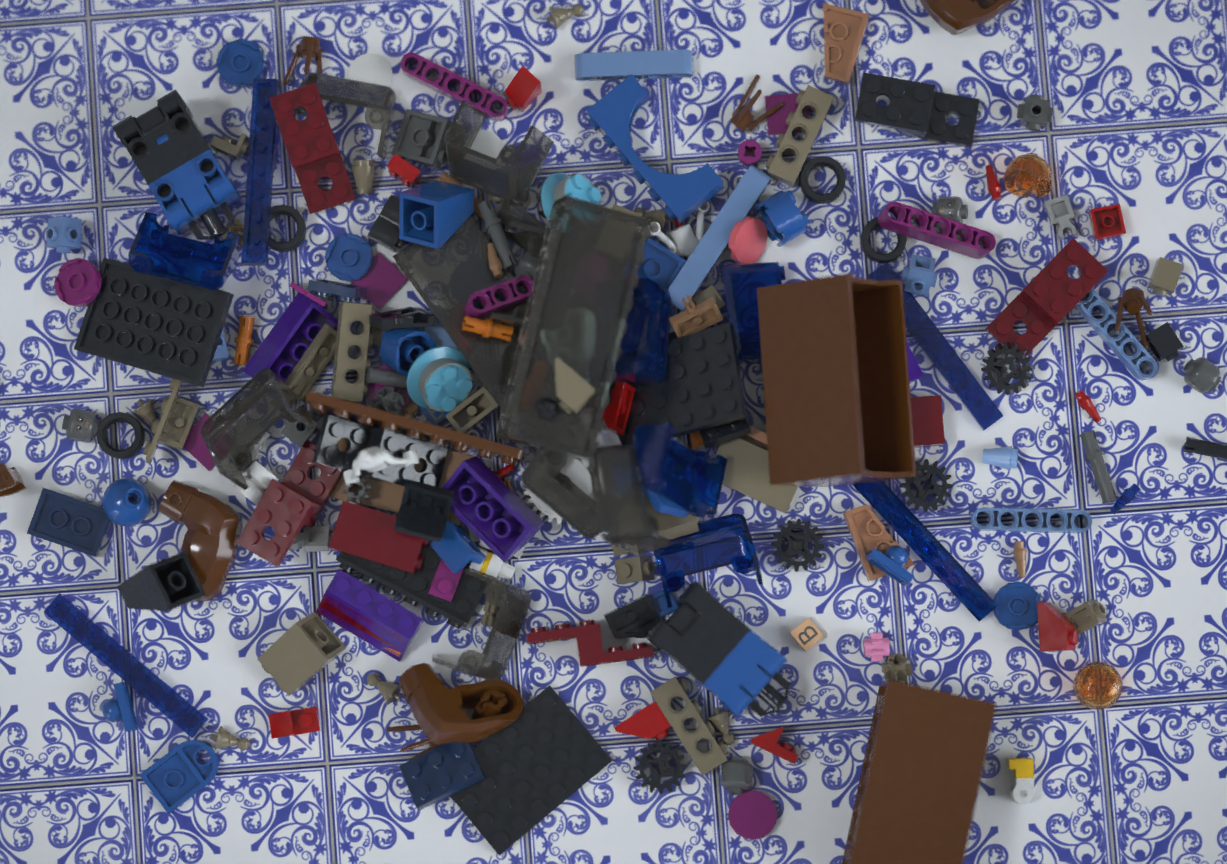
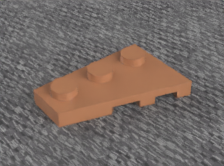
[823,3,870,84]
[843,504,915,582]

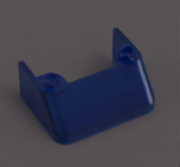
[652,514,763,608]

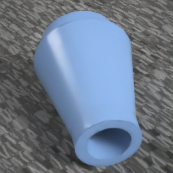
[982,446,1018,470]

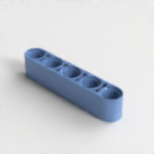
[574,50,693,81]
[1075,288,1158,381]
[970,507,1093,534]

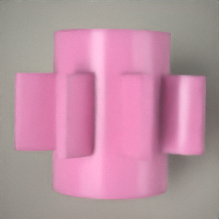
[864,632,890,662]

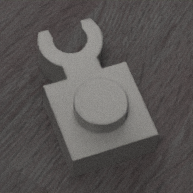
[1043,194,1076,240]
[290,526,331,552]

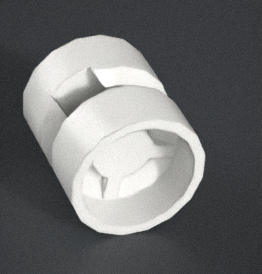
[233,460,279,505]

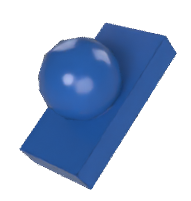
[864,545,914,585]
[102,682,138,732]

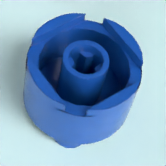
[755,190,809,247]
[380,327,437,377]

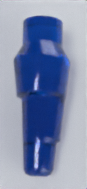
[1110,483,1141,514]

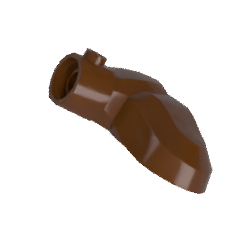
[919,0,1015,35]
[159,480,242,602]
[399,663,524,744]

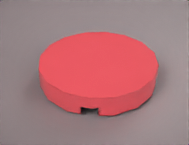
[728,216,768,265]

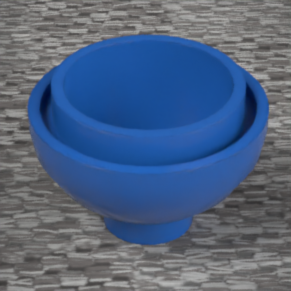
[103,478,151,527]

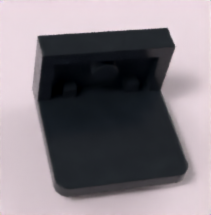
[394,479,455,542]

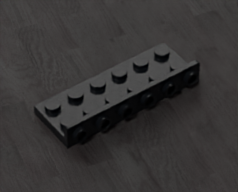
[335,546,490,629]

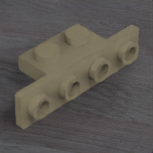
[143,379,199,464]

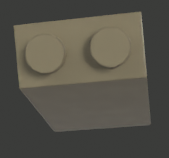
[258,611,347,696]

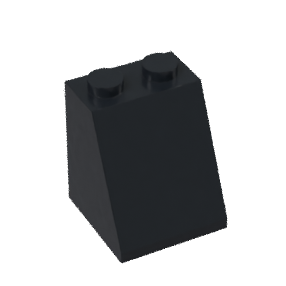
[117,551,206,611]

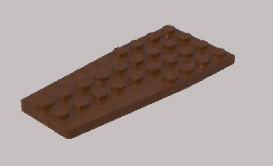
[305,390,524,466]

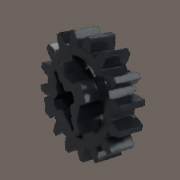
[981,342,1035,395]
[899,459,953,513]
[771,519,824,572]
[633,741,687,794]

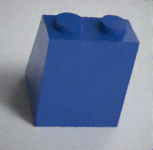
[399,180,474,249]

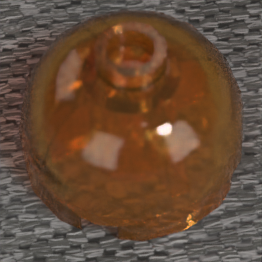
[1003,153,1052,198]
[1073,661,1123,710]

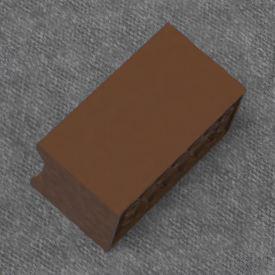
[757,273,916,487]
[842,680,996,864]

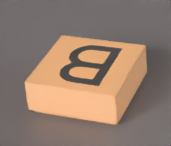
[790,617,824,652]

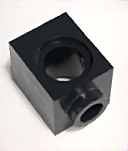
[1146,322,1183,362]

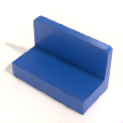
[429,521,486,574]

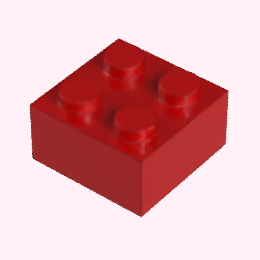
[387,154,422,188]
[1088,204,1126,241]

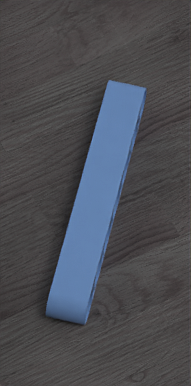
[663,165,772,311]

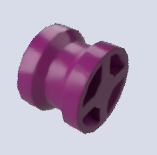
[737,140,762,167]

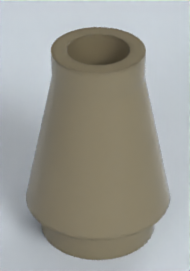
[352,160,375,194]

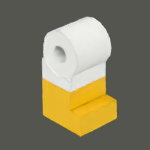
[1006,758,1034,805]

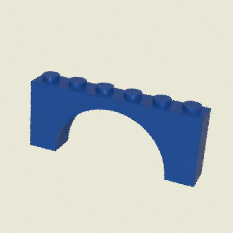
[586,74,724,224]

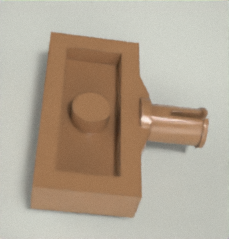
[669,295,723,338]

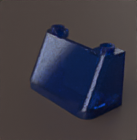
[128,212,240,290]
[720,262,785,365]
[588,277,671,383]
[633,424,728,518]

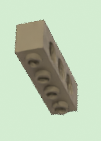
[765,85,834,187]
[330,301,375,402]
[650,677,729,776]

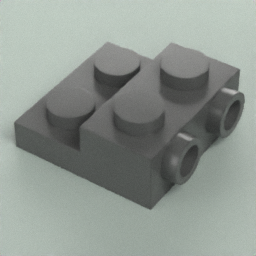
[392,109,457,170]

